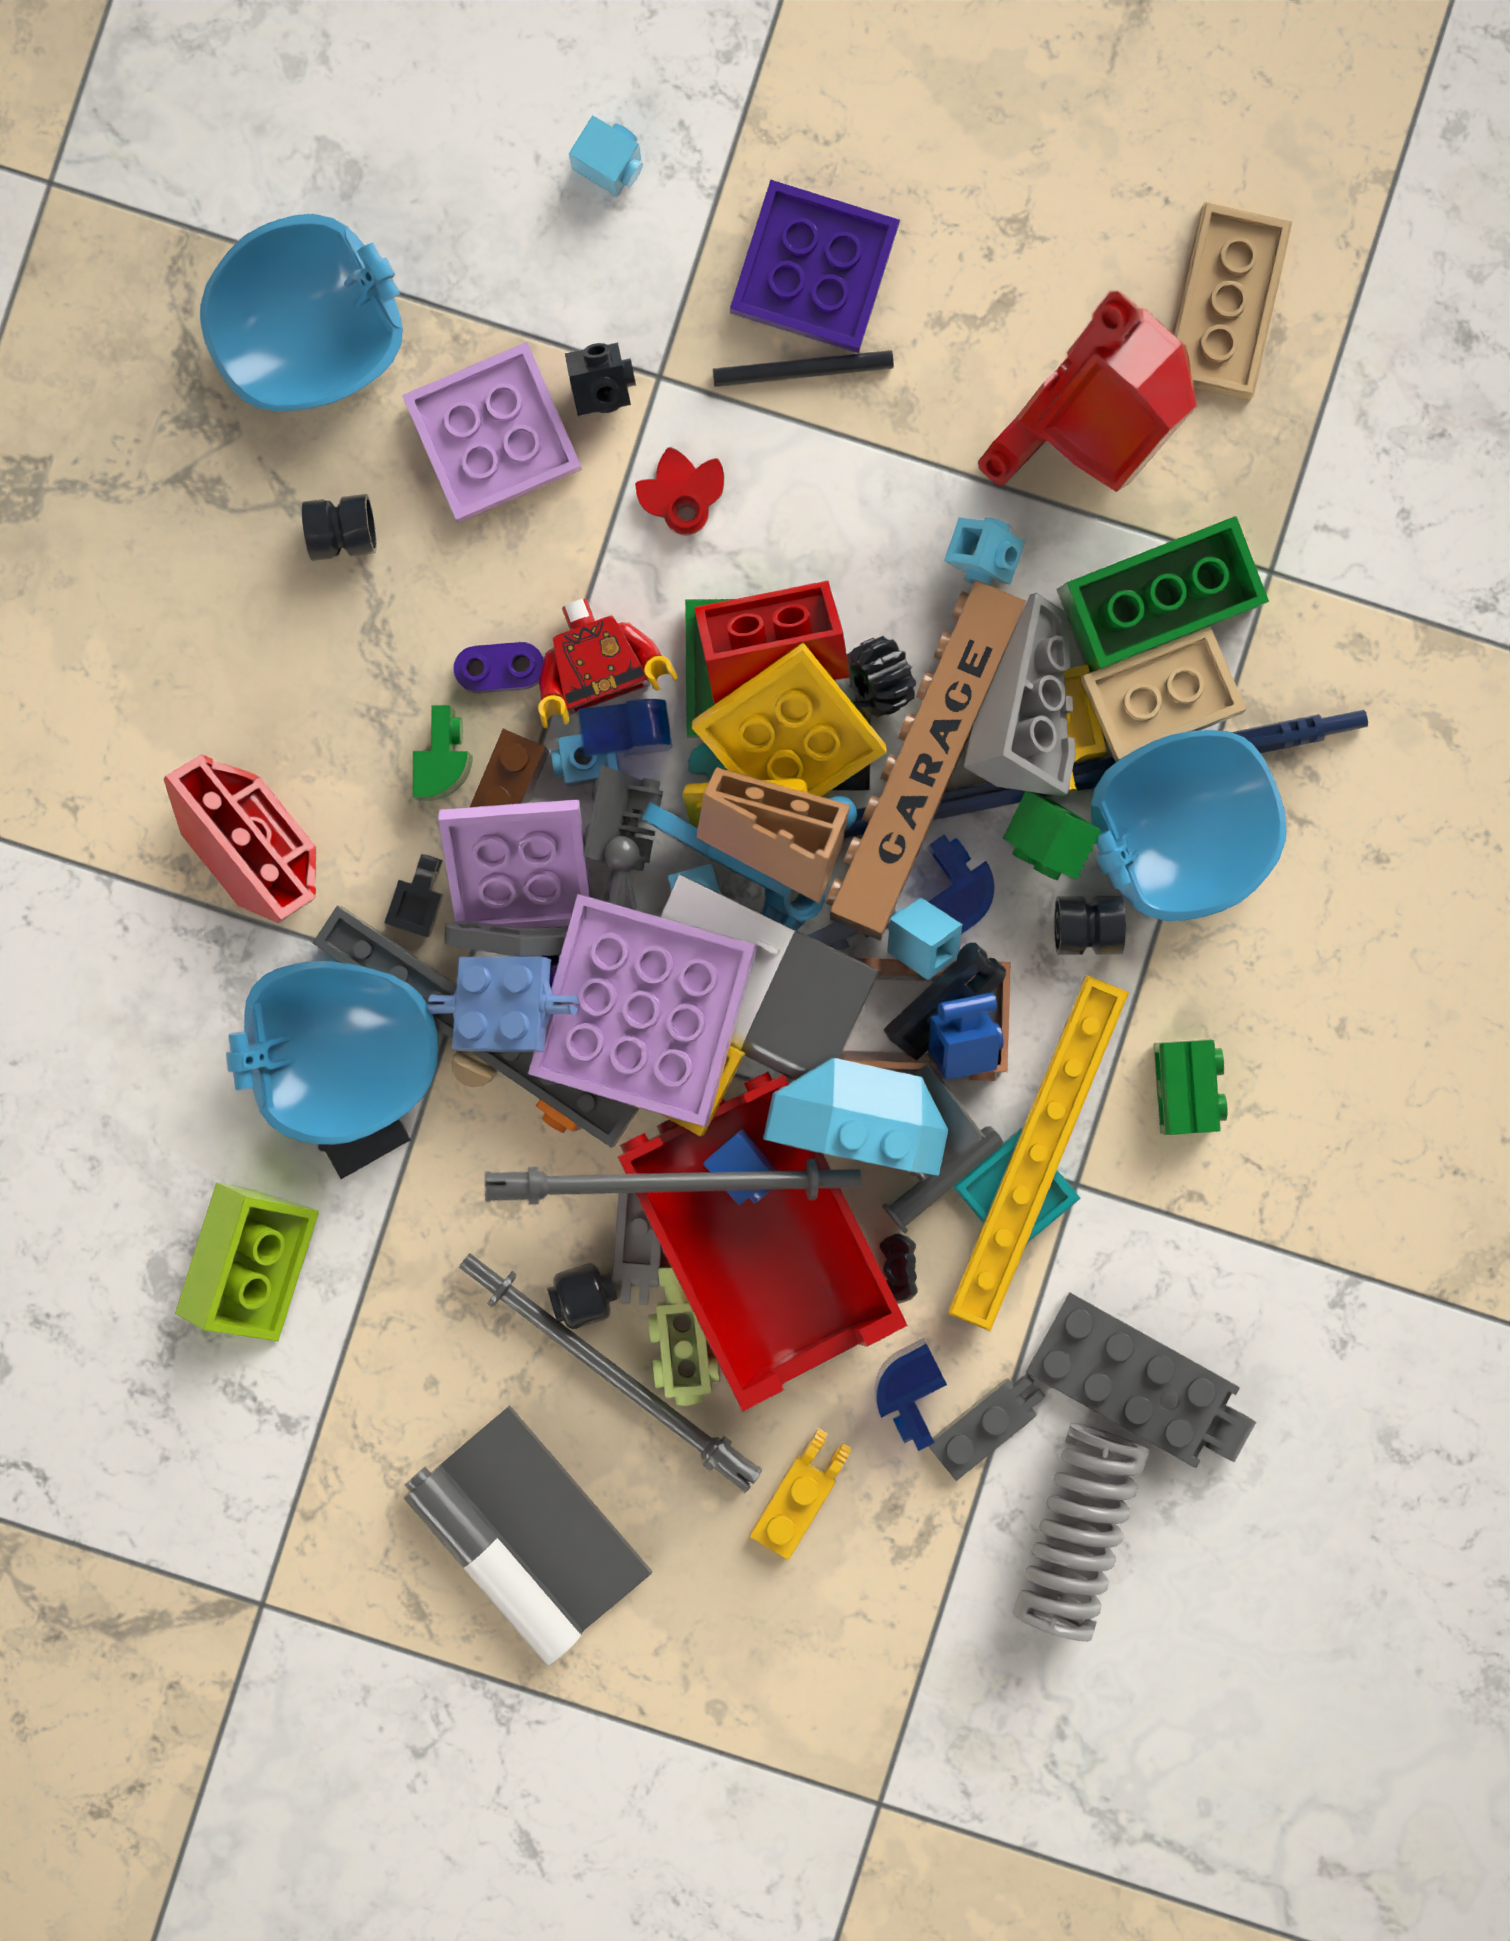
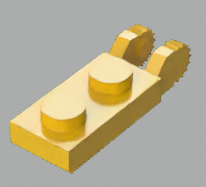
[749,1428,852,1561]

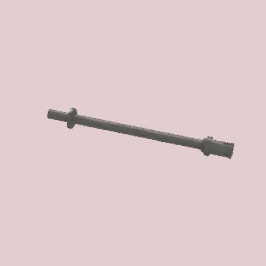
[485,1159,862,1205]
[458,1253,762,1493]

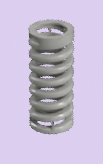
[1013,1424,1149,1641]

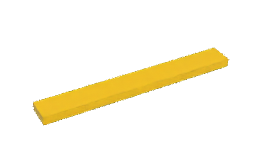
[947,975,1129,1332]

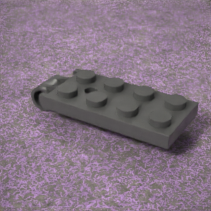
[1026,1292,1256,1468]

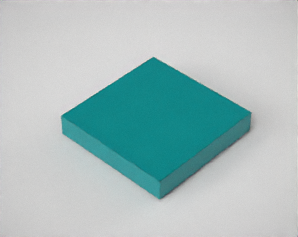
[953,1128,1081,1243]

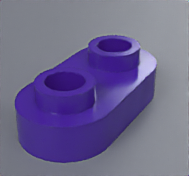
[453,642,544,693]

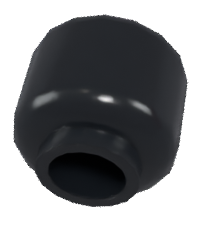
[547,1263,617,1329]

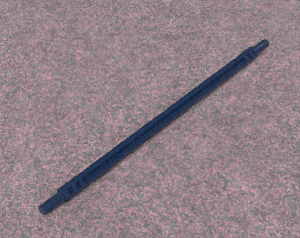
[843,709,1368,839]

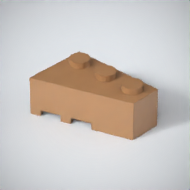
[696,767,850,903]

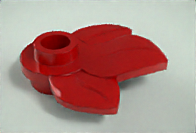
[635,447,724,536]

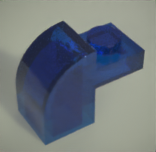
[577,699,673,757]
[927,834,995,934]
[874,1338,947,1451]

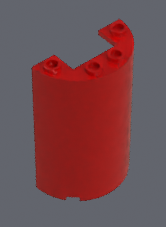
[617,1071,908,1412]

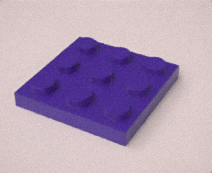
[730,179,900,353]

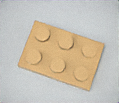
[1081,626,1246,762]

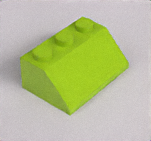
[175,1182,319,1342]

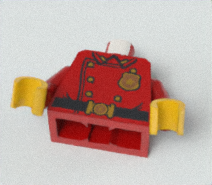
[538,599,678,728]

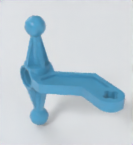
[641,796,858,930]

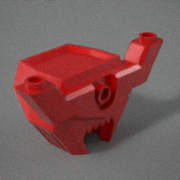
[978,291,1197,492]

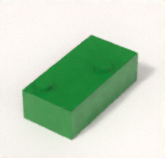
[1056,516,1269,673]

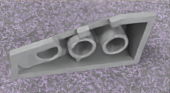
[964,592,1075,796]

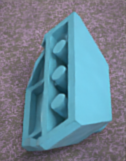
[763,1058,948,1176]

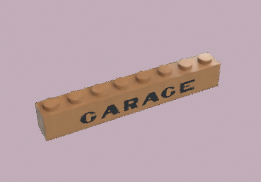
[825,580,1026,941]

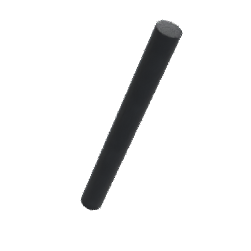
[713,350,894,387]

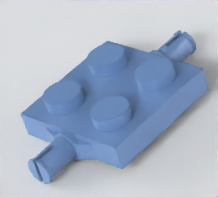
[428,957,578,1052]

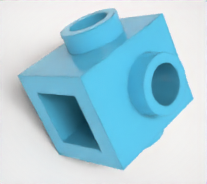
[944,518,1025,586]

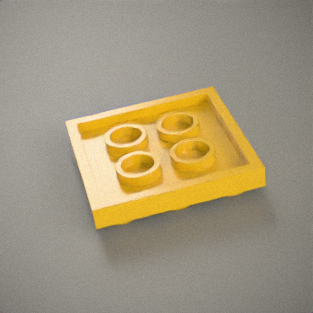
[692,643,887,797]

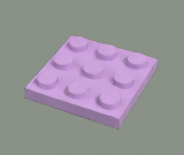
[402,342,582,523]
[438,800,591,928]

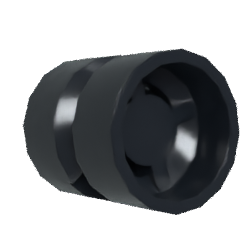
[302,494,377,561]
[1054,896,1126,955]

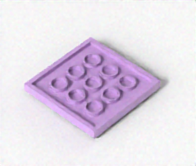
[528,894,758,1126]

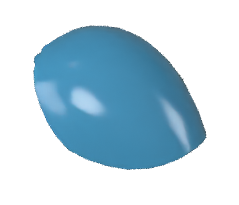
[200,214,403,412]
[1091,730,1287,921]
[226,961,438,1144]

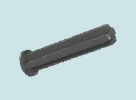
[882,1126,1003,1234]

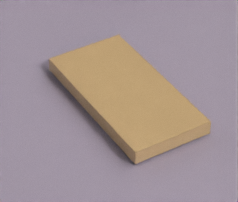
[1173,202,1293,401]

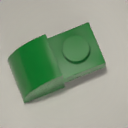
[412,705,473,801]

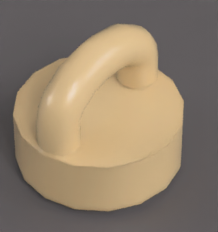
[451,1050,497,1087]

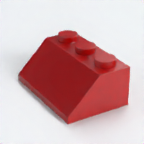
[694,580,850,705]

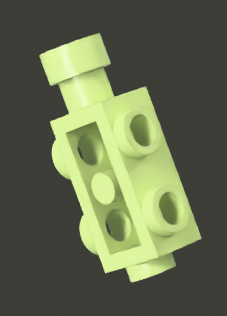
[648,1265,720,1406]

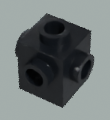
[565,342,636,416]

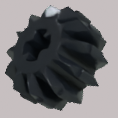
[847,636,916,717]

